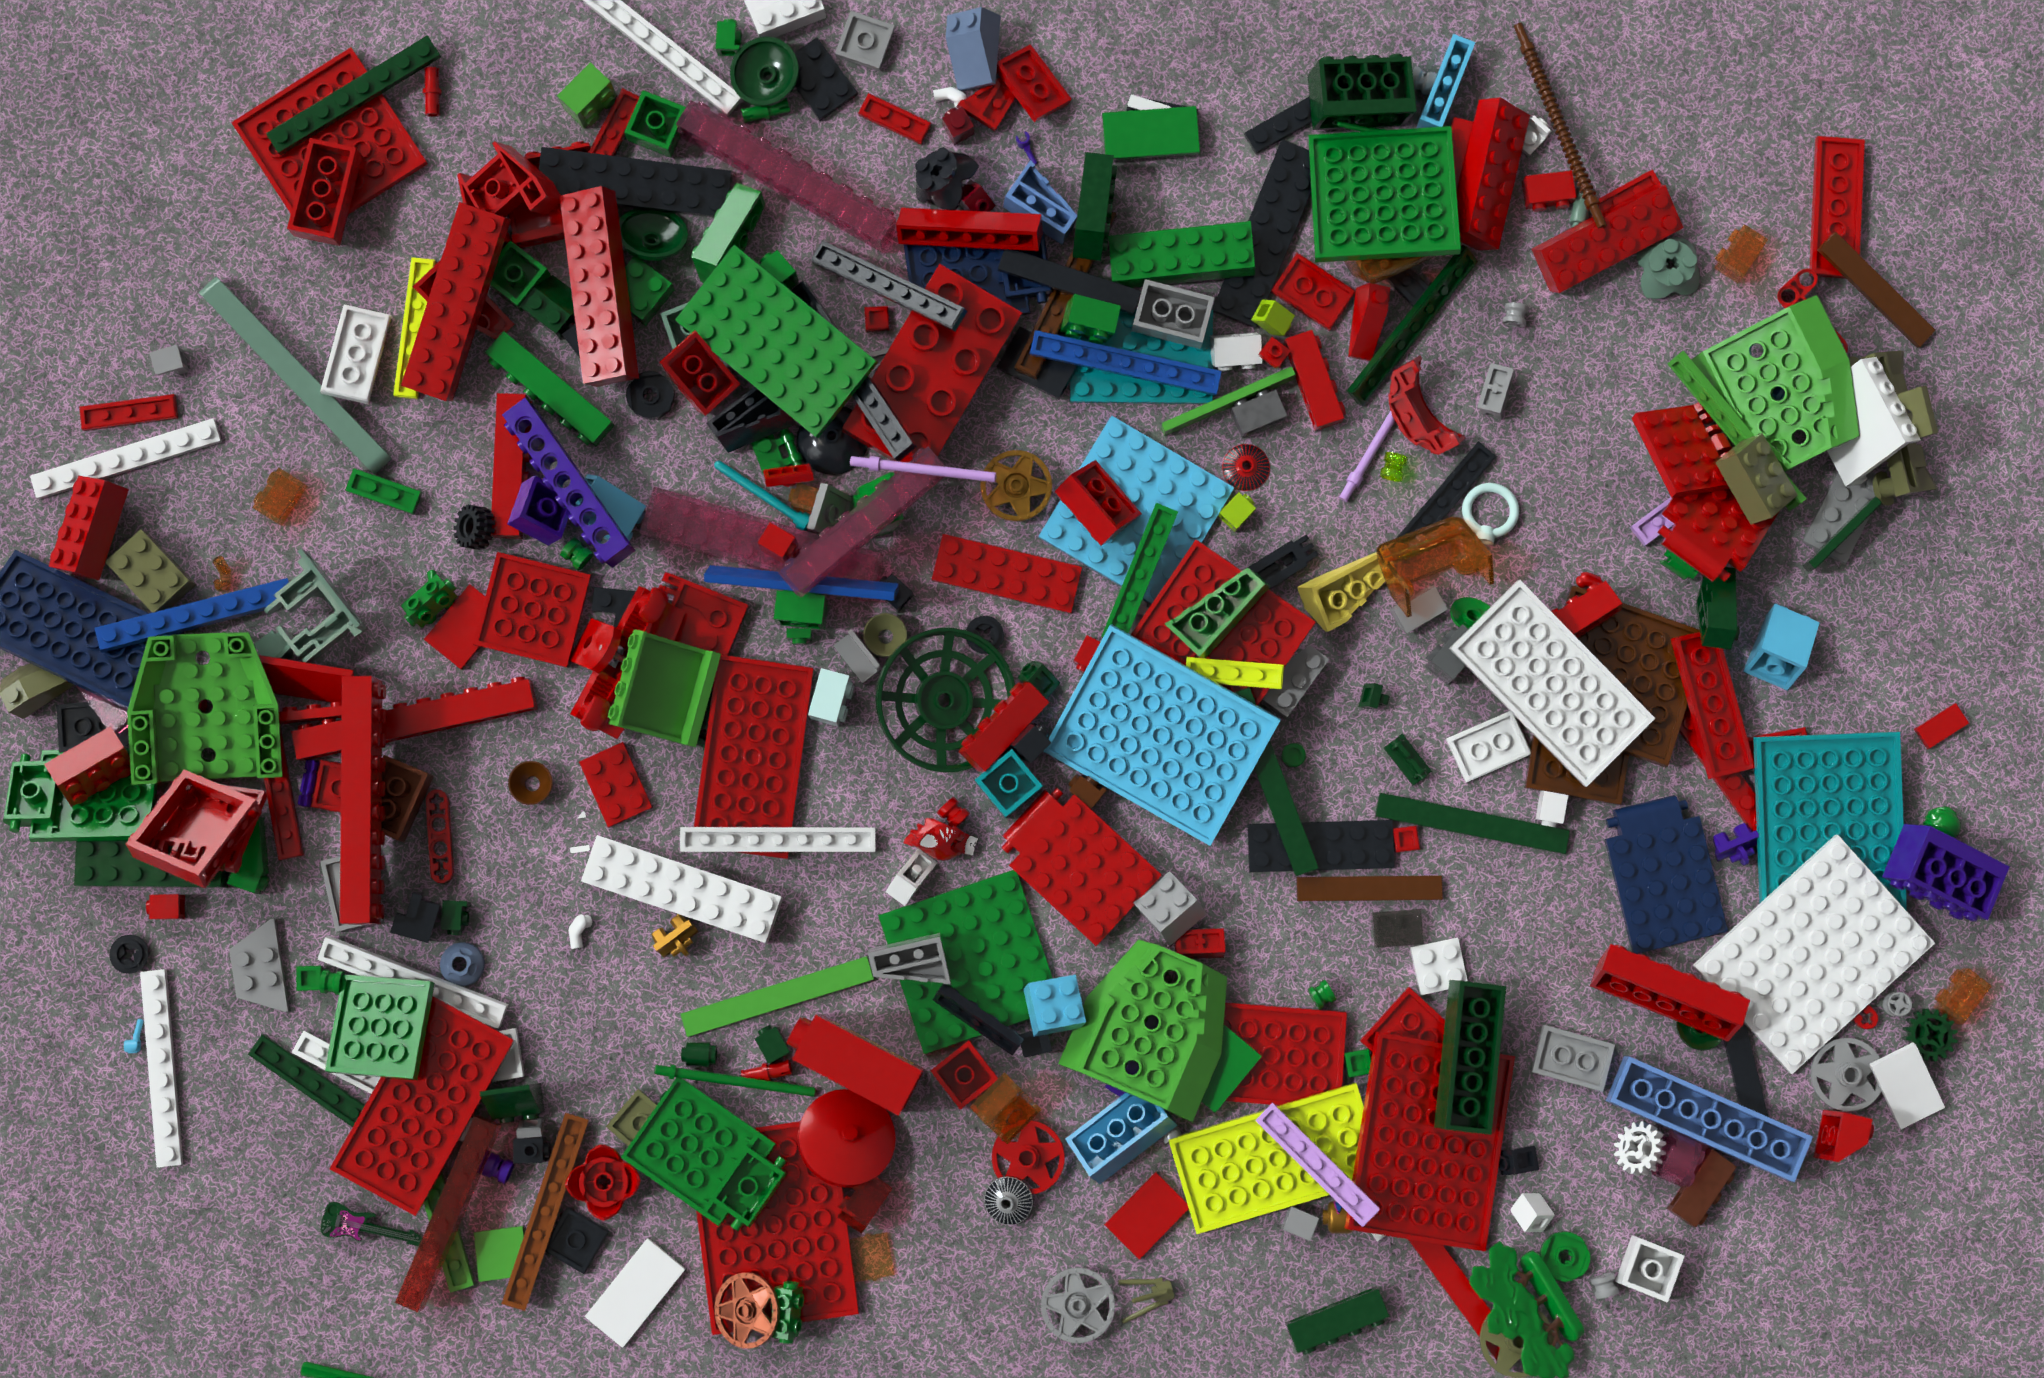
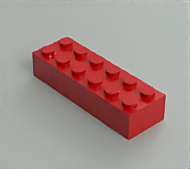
[1457,97,1530,251]
[1531,184,1683,293]
[1590,944,1750,1042]

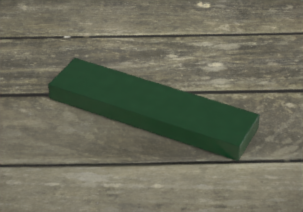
[1803,496,1882,572]

